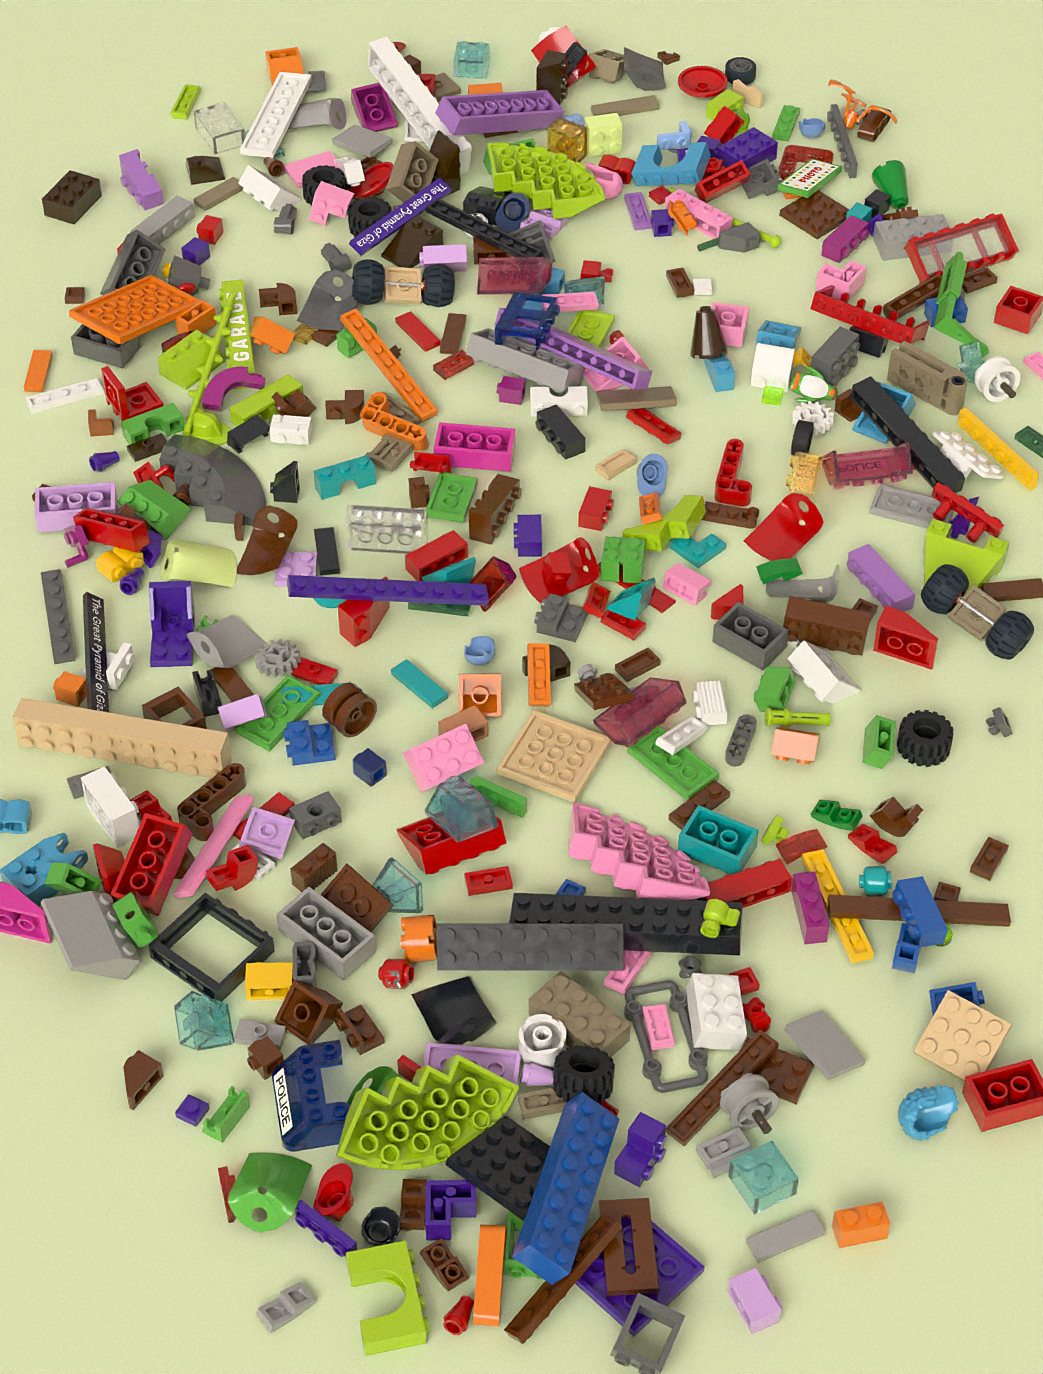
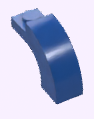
[892,923,921,974]

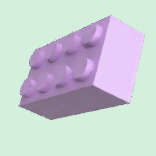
[35,482,118,532]

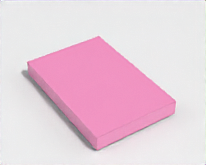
[284,151,337,188]

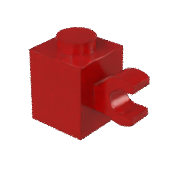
[580,260,613,289]

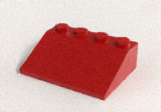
[396,799,507,875]

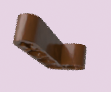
[177,763,246,841]

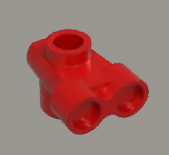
[742,997,771,1033]

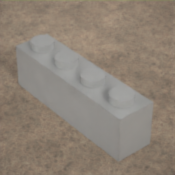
[131,195,195,244]

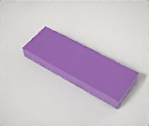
[624,192,652,230]

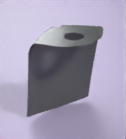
[624,47,666,91]
[297,270,358,330]

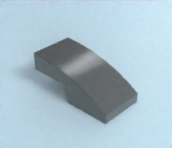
[308,71,326,92]

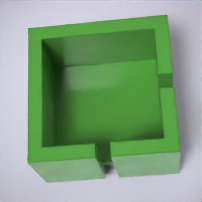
[601,536,646,583]

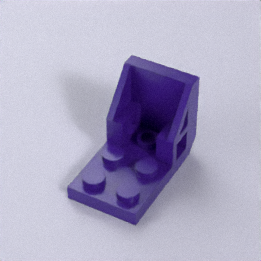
[149,581,195,667]

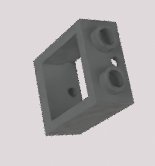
[610,1293,685,1374]

